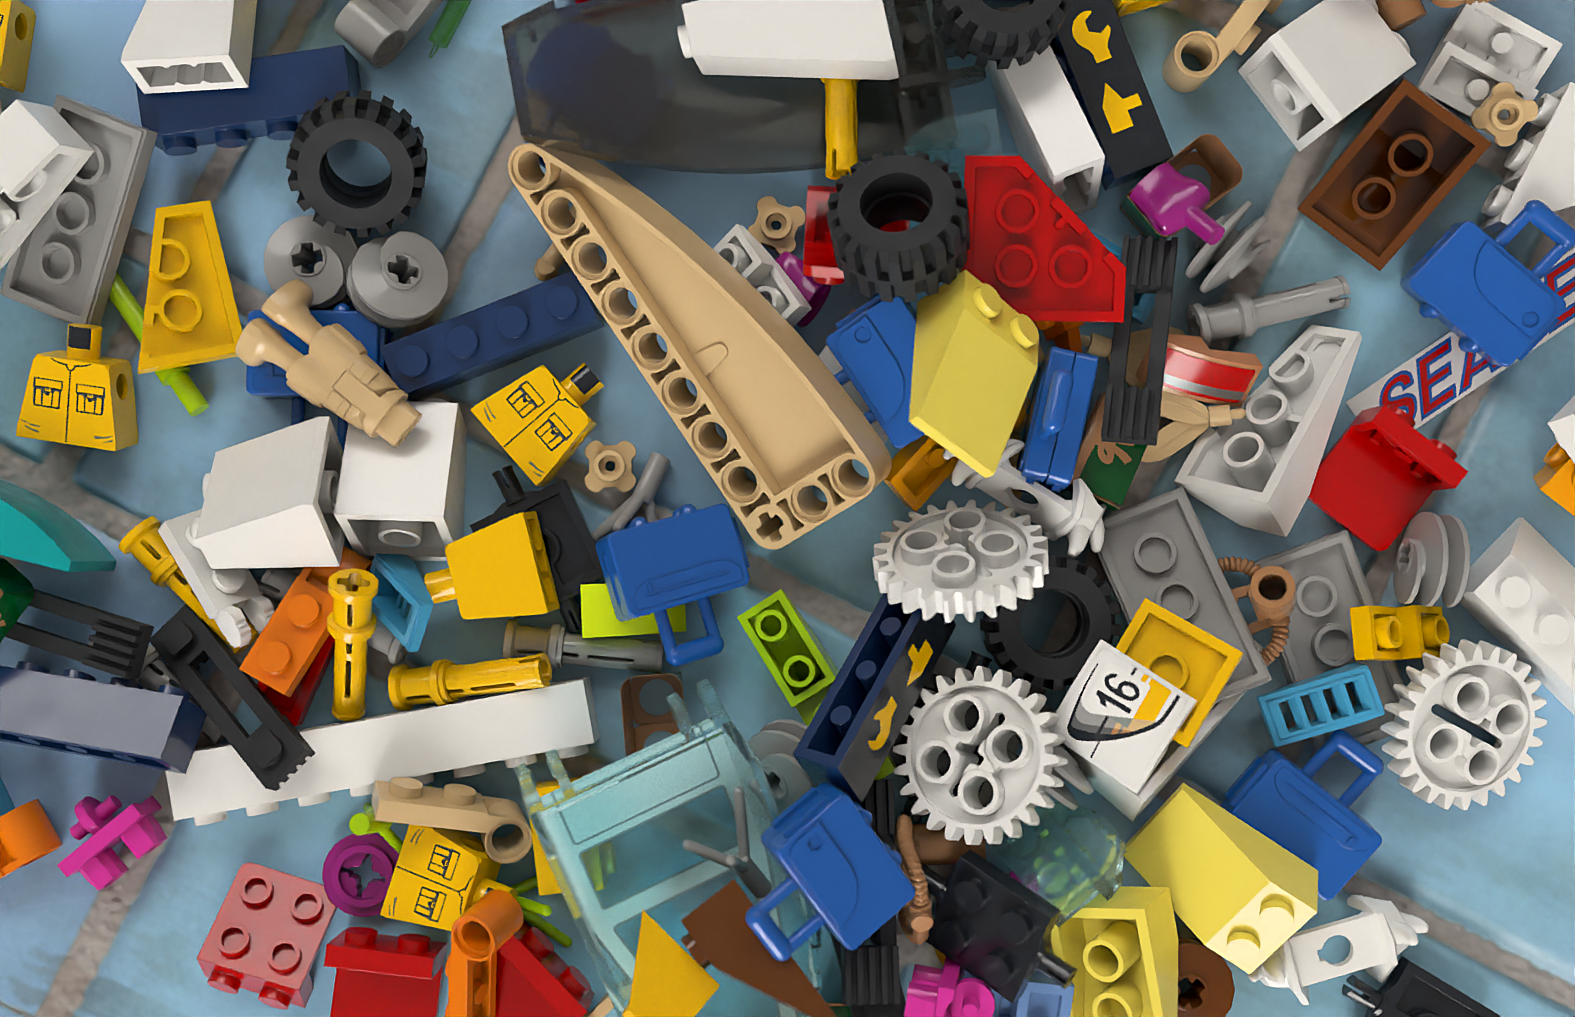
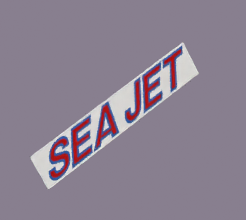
[1346,248,1575,429]

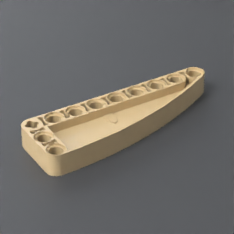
[508,138,892,550]

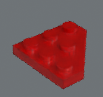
[962,155,1126,322]

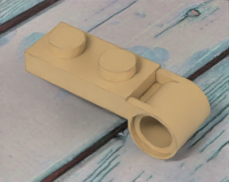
[1162,0,1283,93]
[371,777,532,864]

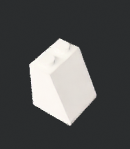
[1238,0,1417,152]
[334,398,467,561]
[192,416,345,569]

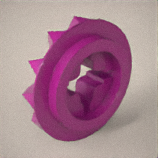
[322,833,399,917]

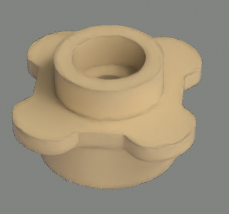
[1471,82,1538,147]
[747,196,806,255]
[584,441,636,492]

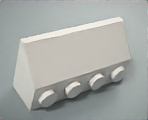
[1459,517,1575,716]

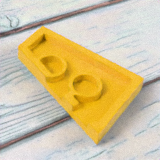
[138,200,242,374]

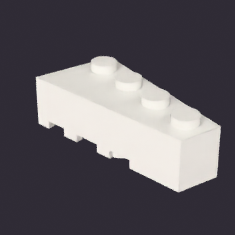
[0,99,94,271]

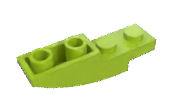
[737,589,897,780]

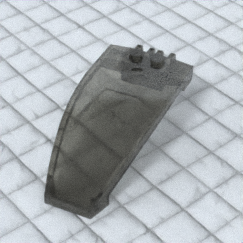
[501,0,987,174]

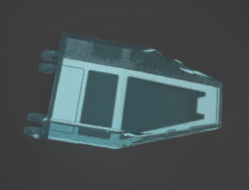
[514,679,823,1017]

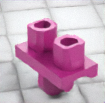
[57,795,168,891]
[904,956,995,1017]

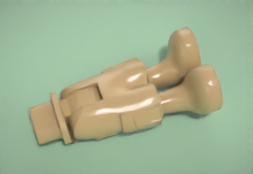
[235,279,422,448]

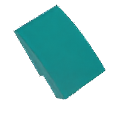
[0,480,117,572]

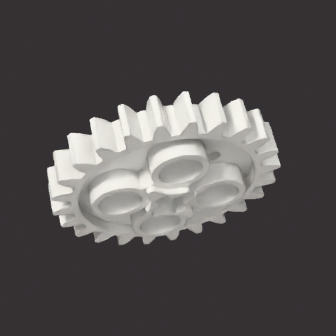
[872,500,1049,623]
[1380,639,1547,810]
[893,666,1068,845]

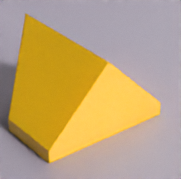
[622,910,721,1017]

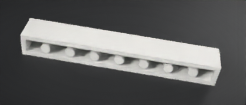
[165,676,600,826]

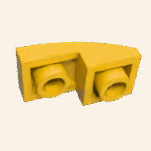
[1349,605,1450,661]

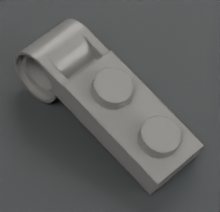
[334,0,443,68]

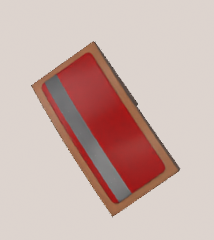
[1135,334,1263,408]

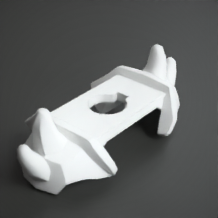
[943,438,1107,558]
[1247,895,1429,1005]

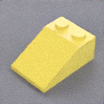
[909,269,1039,478]
[1121,783,1318,974]
[1050,886,1178,1017]

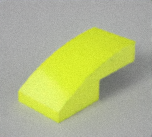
[580,583,686,638]

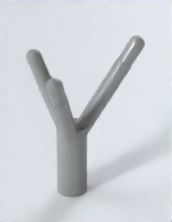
[593,452,670,542]
[683,786,772,899]

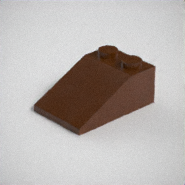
[1297,76,1492,271]
[680,879,836,1017]

